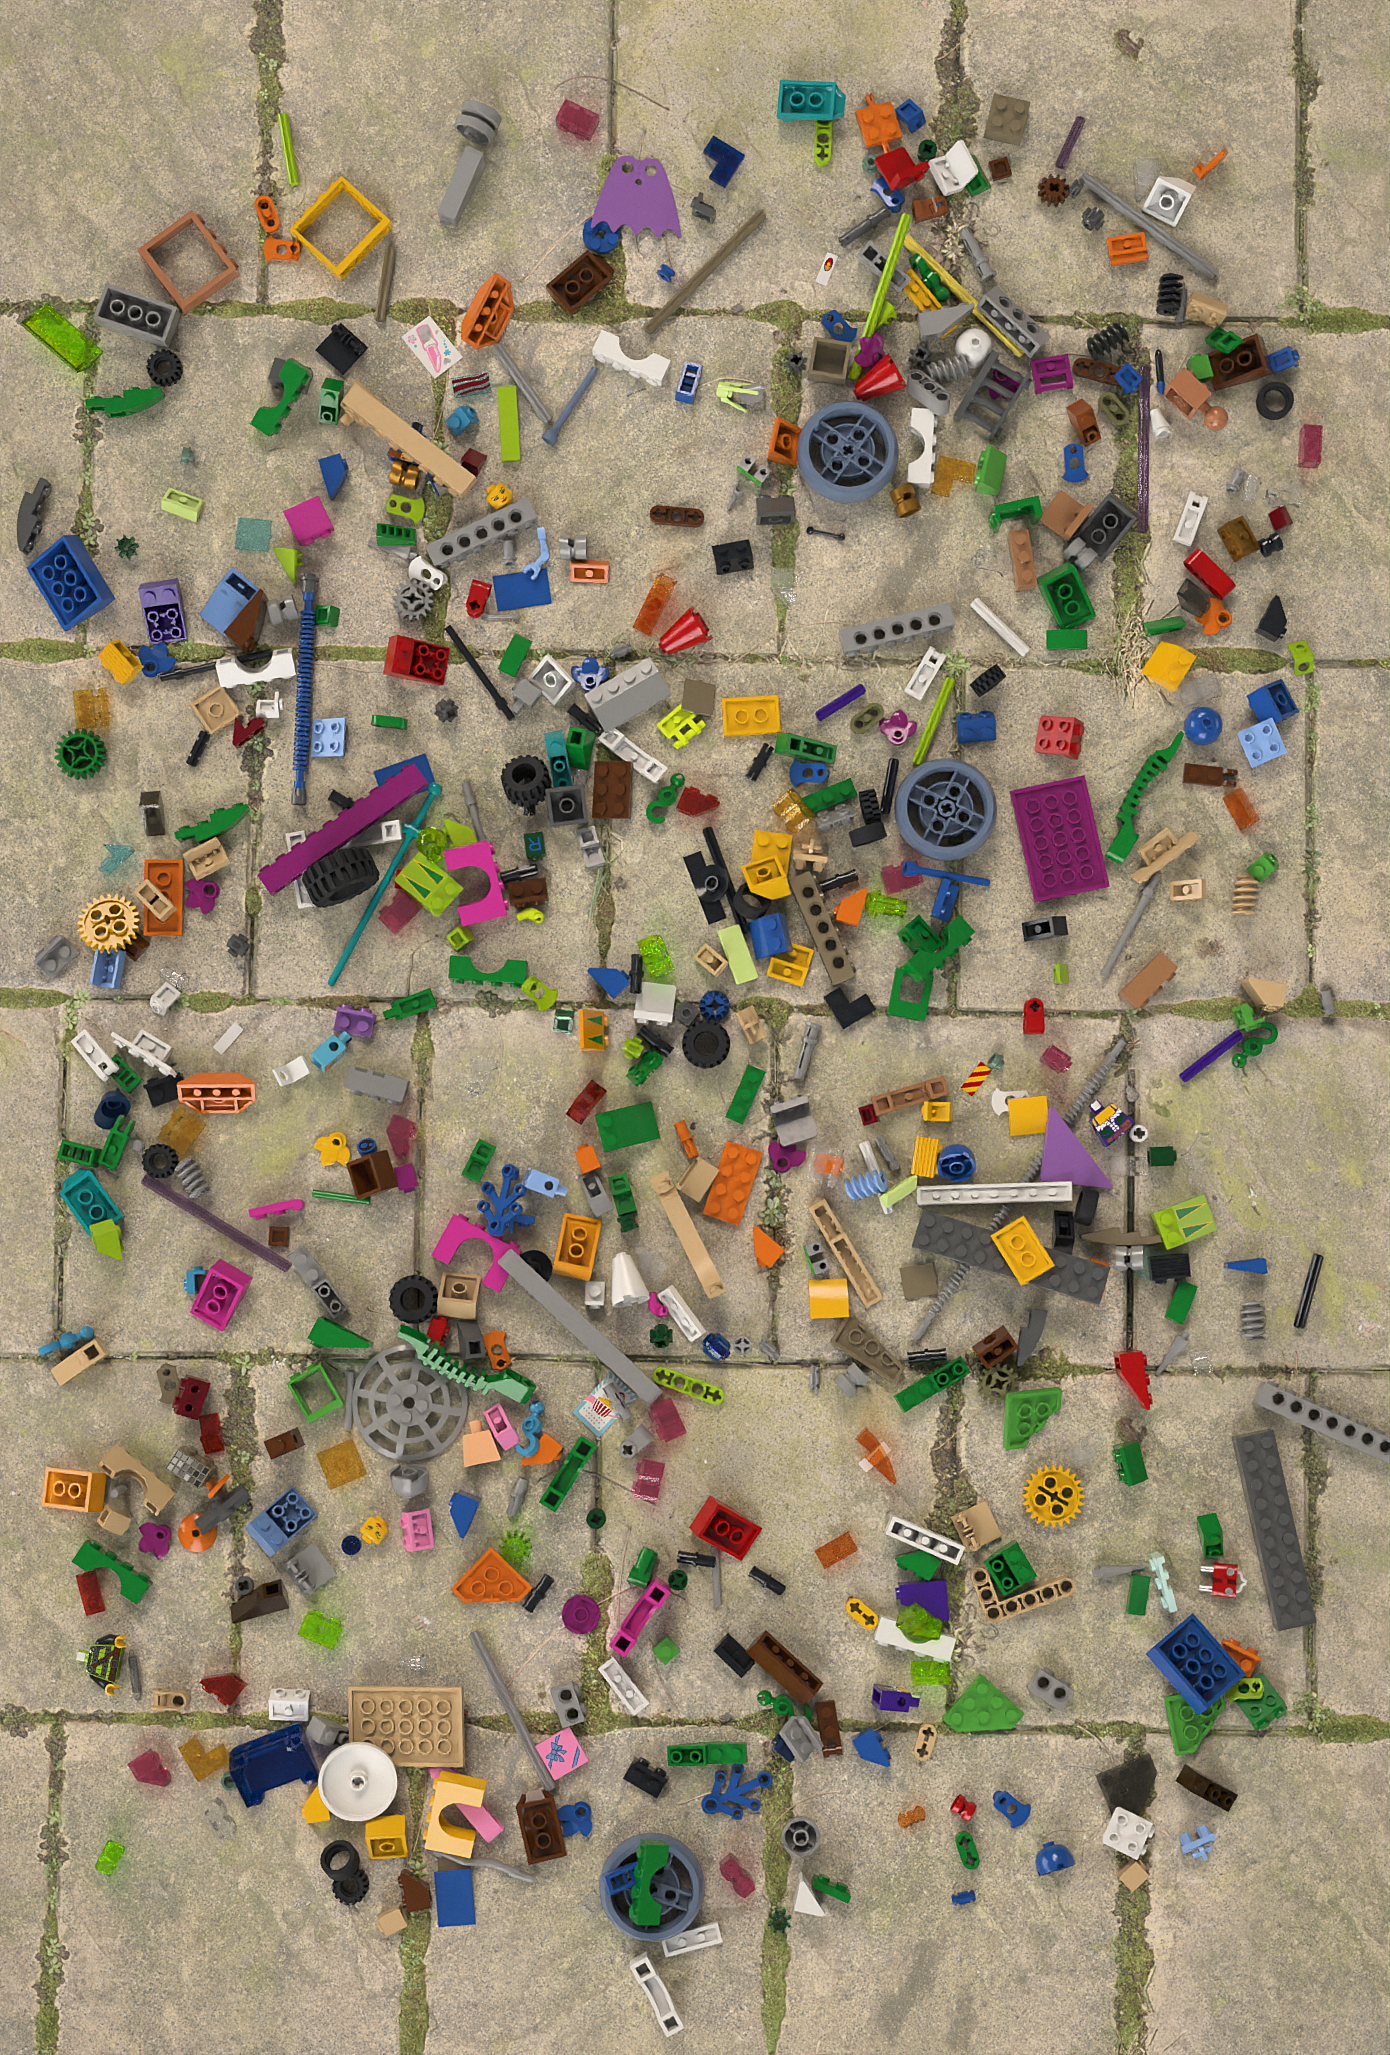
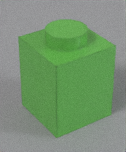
[1186,354,1214,383]
[652,1634,680,1665]

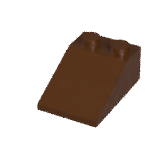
[1205,333,1273,391]
[223,589,269,654]

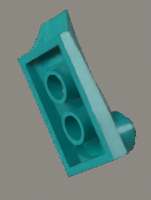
[777,80,846,123]
[59,1168,125,1239]

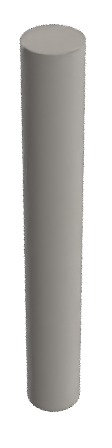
[344,1372,354,1430]
[110,1484,129,1498]
[711,1546,722,1606]

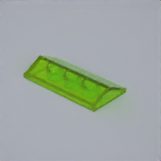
[20,303,103,373]

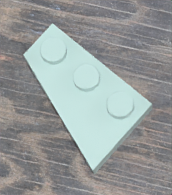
[1149,1552,1178,1613]

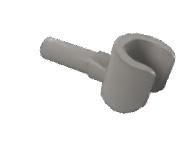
[727,483,745,510]
[129,1137,145,1152]

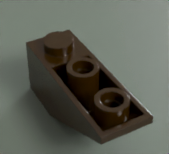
[231,1579,289,1624]
[1176,1764,1238,1812]

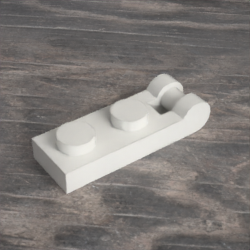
[1172,491,1208,546]
[904,646,947,701]
[71,1029,120,1082]

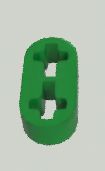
[371,715,408,730]
[955,1831,980,1870]

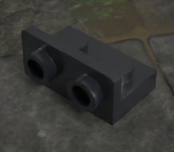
[143,1070,184,1108]
[623,1757,669,1798]

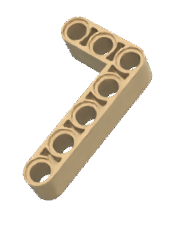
[970,1566,1076,1623]

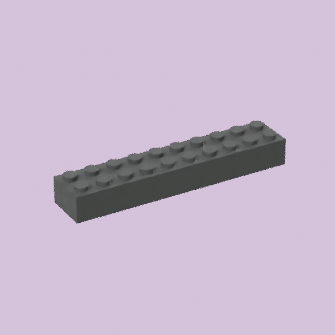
[912,1209,1111,1306]
[1231,1429,1317,1631]

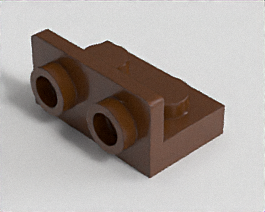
[507,877,549,909]

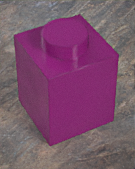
[393,1163,419,1193]

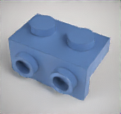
[90,948,126,989]

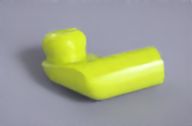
[516,907,544,924]

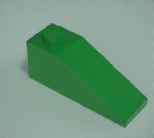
[774,733,837,764]

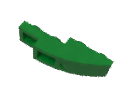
[86,386,165,418]
[174,803,250,844]
[893,1356,971,1413]
[667,1741,748,1766]

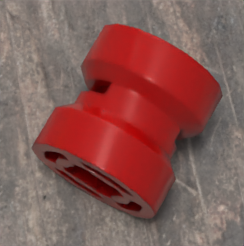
[950,1794,977,1822]

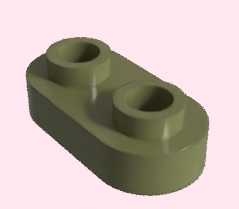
[1098,392,1130,427]
[850,703,884,734]

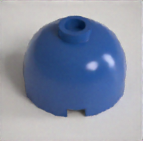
[1183,707,1223,746]
[937,1144,976,1182]
[1035,1841,1076,1876]

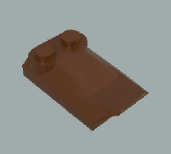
[546,250,614,315]
[516,1787,567,1865]

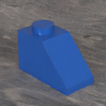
[318,453,349,500]
[587,968,630,1000]

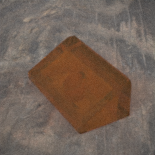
[1222,788,1260,831]
[815,1532,858,1569]

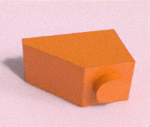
[833,888,868,928]
[753,1225,785,1268]
[521,1432,564,1466]

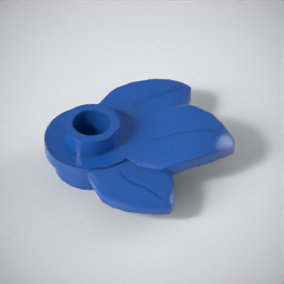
[138,642,176,678]
[571,656,609,692]
[558,1801,592,1837]

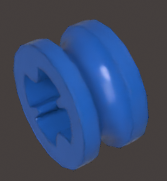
[656,264,675,282]

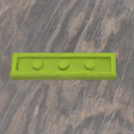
[497,386,521,463]

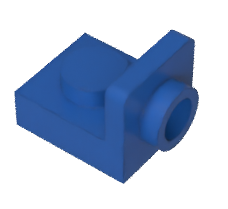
[895,98,926,133]
[1268,346,1300,374]
[1113,362,1143,394]
[506,1214,535,1233]

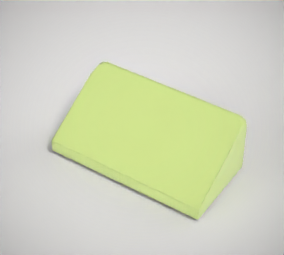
[161,487,204,522]
[879,1175,918,1208]

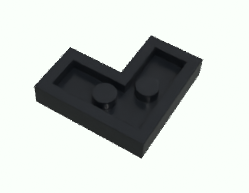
[823,987,876,1030]

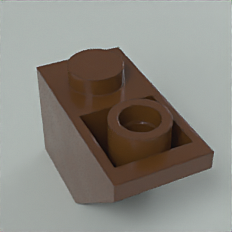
[398,1869,433,1913]

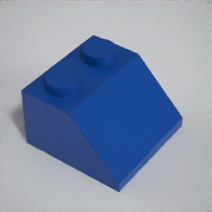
[1246,679,1299,724]
[748,913,793,960]
[448,1489,482,1539]

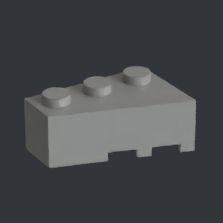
[344,1065,410,1106]

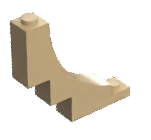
[650,1171,726,1299]

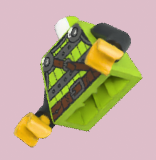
[77,1634,128,1696]

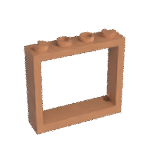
[137,210,239,315]

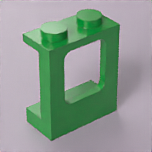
[988,495,1043,533]
[886,966,934,1022]

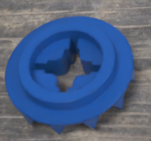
[699,990,730,1021]

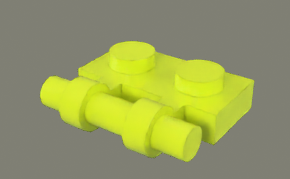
[656,703,706,750]

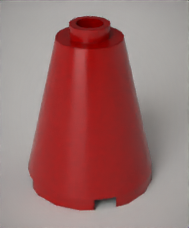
[853,353,907,402]
[658,606,713,655]

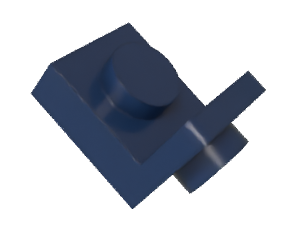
[771,1734,795,1763]

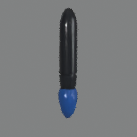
[1155,349,1165,395]

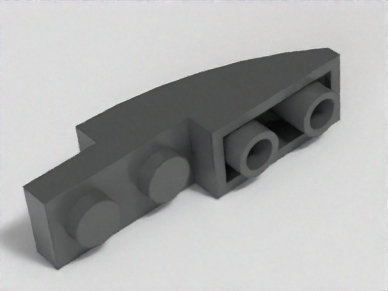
[17,477,51,556]

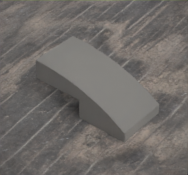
[576,825,606,870]

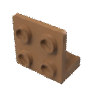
[1040,490,1093,542]

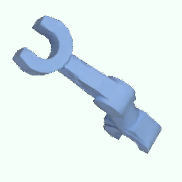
[523,527,550,580]

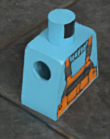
[311,1031,352,1074]

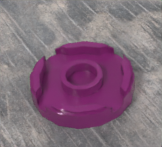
[562,1594,600,1635]

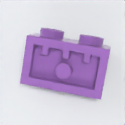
[333,1004,376,1038]

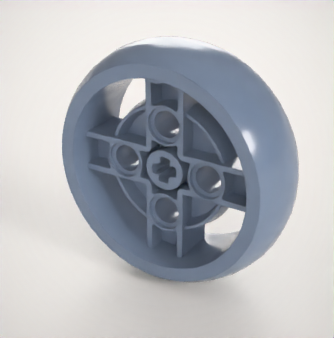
[797,401,899,503]
[894,758,997,861]
[599,1833,705,1942]

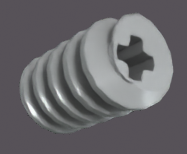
[926,354,968,385]
[174,1155,212,1199]
[1240,1301,1266,1341]

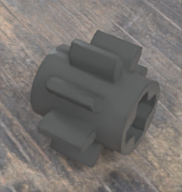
[1081,207,1105,231]
[908,344,932,369]
[784,350,807,375]
[434,698,459,723]
[226,933,250,957]

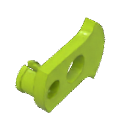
[385,494,425,525]
[521,975,558,1012]
[1225,1678,1264,1704]

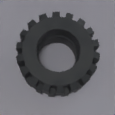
[501,755,552,807]
[682,1019,730,1069]
[389,1275,438,1324]

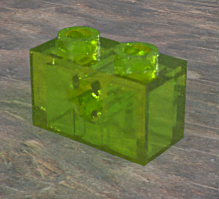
[297,1609,345,1650]

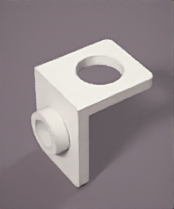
[273,1056,311,1087]

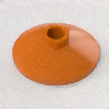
[178,1513,217,1552]

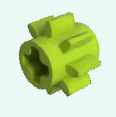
[621,1036,645,1060]

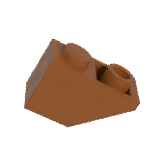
[1066,399,1101,447]

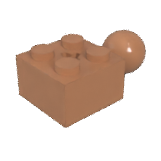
[1162,367,1228,431]

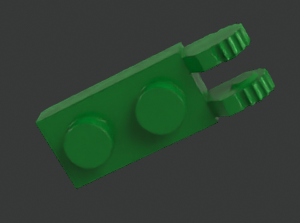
[98,1114,136,1171]

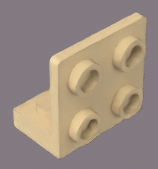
[1185,292,1228,328]

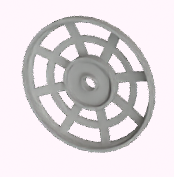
[352,1344,468,1461]

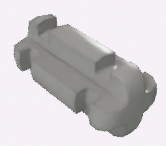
[609,642,633,659]
[759,1338,780,1360]
[809,1367,820,1390]

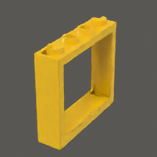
[290,176,393,281]

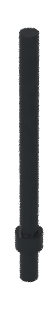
[445,625,515,721]
[160,649,273,682]

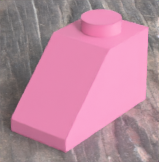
[483,1402,522,1451]

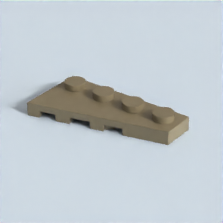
[829,1310,905,1385]

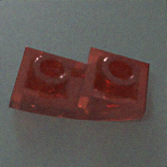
[76,1570,106,1616]

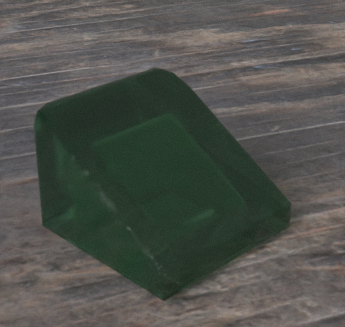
[553,1009,575,1034]

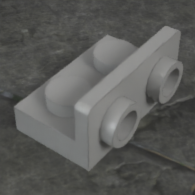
[33,935,80,979]
[779,1716,824,1762]

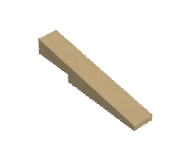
[806,1197,883,1308]

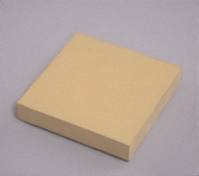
[189,685,243,737]

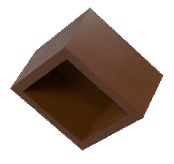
[346,1150,398,1200]

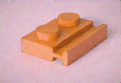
[1106,232,1149,267]

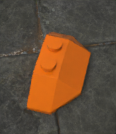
[461,272,514,349]
[177,1072,256,1114]

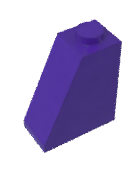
[895,1578,949,1621]

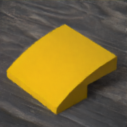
[766,942,814,987]
[1007,1095,1048,1137]
[808,1278,849,1319]

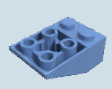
[200,567,259,637]
[245,1486,318,1557]

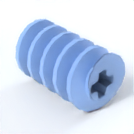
[844,1169,888,1201]

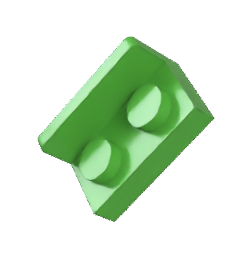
[1231,1003,1266,1032]

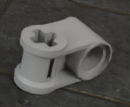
[619,1423,655,1459]

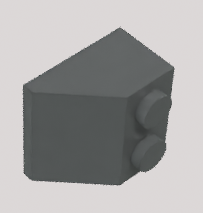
[756,495,795,525]
[545,784,588,827]

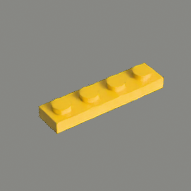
[902,268,958,340]

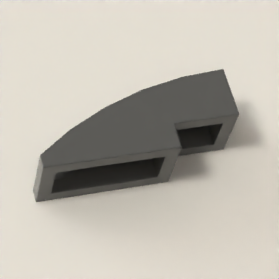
[1015,1308,1048,1366]

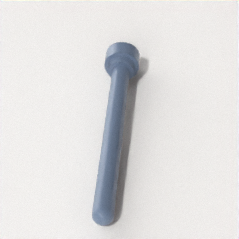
[541,367,598,446]

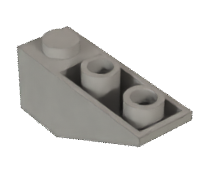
[917,302,975,342]

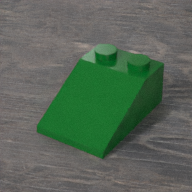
[1037,561,1097,630]
[595,1101,661,1152]
[308,1316,374,1348]

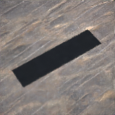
[683,851,726,925]

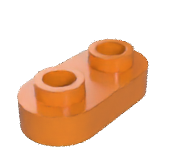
[254,195,281,233]

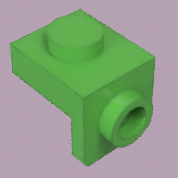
[1246,851,1279,883]

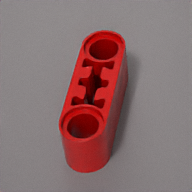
[1183,548,1236,600]

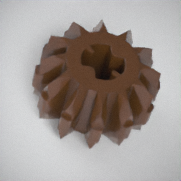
[1037,174,1069,208]

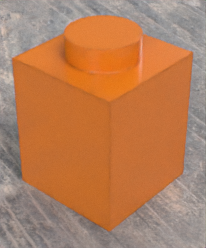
[574,1143,601,1174]

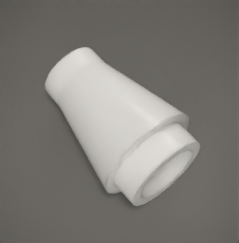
[1149,408,1171,439]

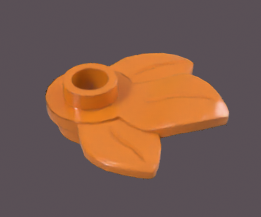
[1194,597,1232,635]

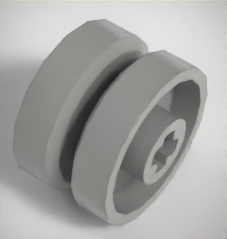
[454,99,502,145]

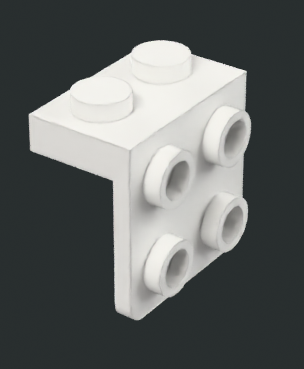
[928,140,978,196]
[633,982,676,1026]
[1102,1807,1156,1860]

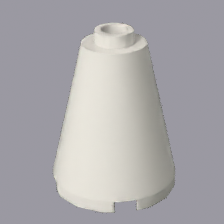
[611,1252,650,1308]

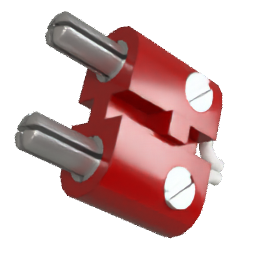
[1198,1562,1247,1599]

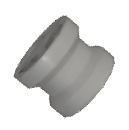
[733,1335,752,1355]

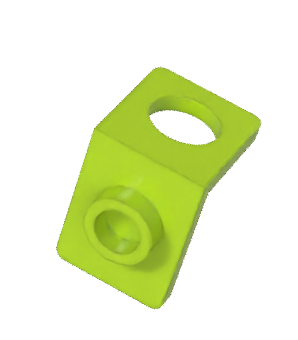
[1288,640,1314,676]

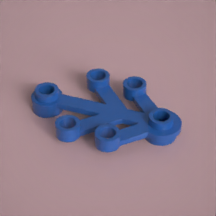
[477,1164,527,1236]
[701,1764,772,1820]

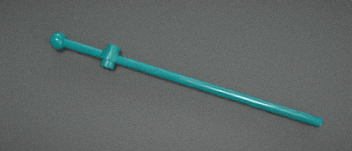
[328,782,443,986]

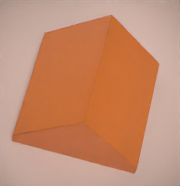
[767,417,802,466]

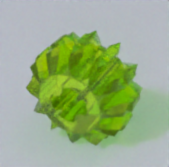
[499,1530,532,1564]
[95,1840,125,1876]

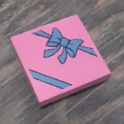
[535,1726,589,1781]

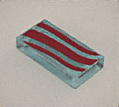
[451,372,492,398]

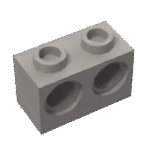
[1026,1667,1074,1711]
[550,1680,588,1728]

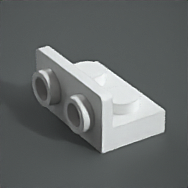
[269,1688,310,1721]

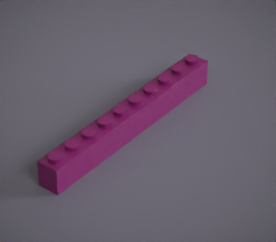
[257,763,429,896]

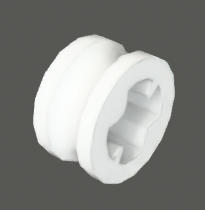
[1129,1125,1148,1142]

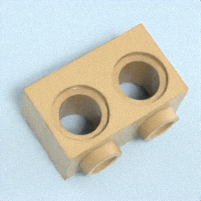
[133,879,178,922]

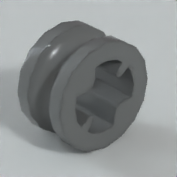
[1068,179,1084,199]
[235,1576,254,1595]

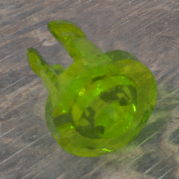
[416,827,447,863]
[865,888,908,919]

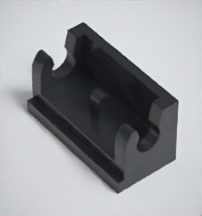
[713,1633,755,1678]

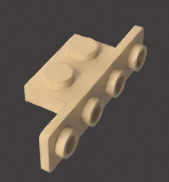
[1131,827,1200,883]

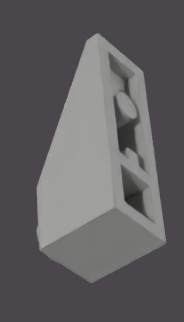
[856,240,912,293]

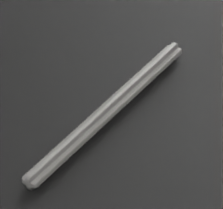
[1079,172,1219,279]
[469,1630,555,1791]

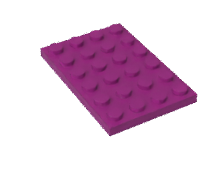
[1009,775,1110,903]

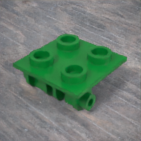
[626,1049,664,1087]

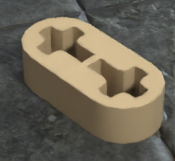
[913,1722,937,1761]

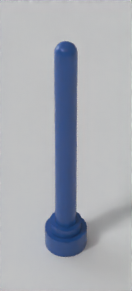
[902,860,990,886]

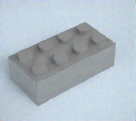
[93,283,181,349]

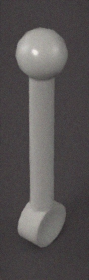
[481,613,521,621]

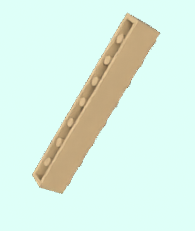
[342,384,477,499]

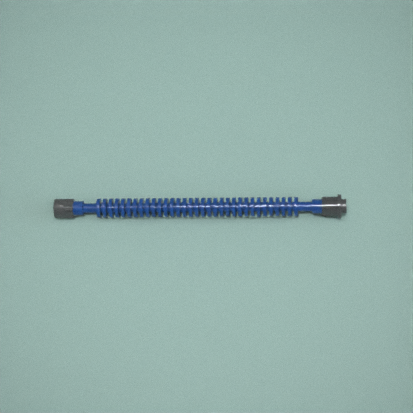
[291,573,319,805]

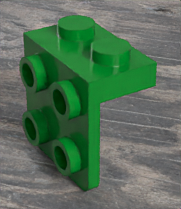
[1234,1673,1288,1732]

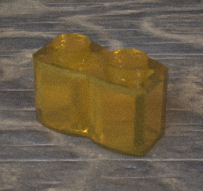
[772,788,816,834]

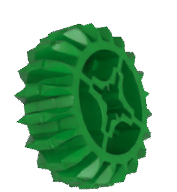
[55,728,107,780]

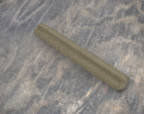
[374,248,396,322]

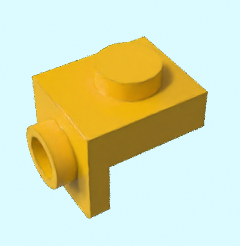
[922,1101,953,1122]

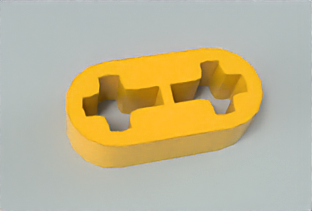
[846,1597,878,1629]

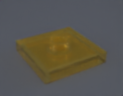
[316,1438,367,1490]

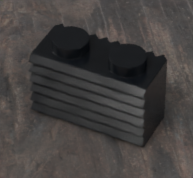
[1147,1253,1191,1284]

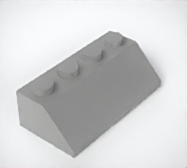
[584,656,671,733]

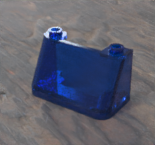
[229,1724,319,1808]

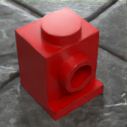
[427,1316,450,1346]

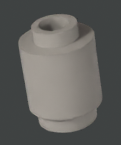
[738,382,767,405]

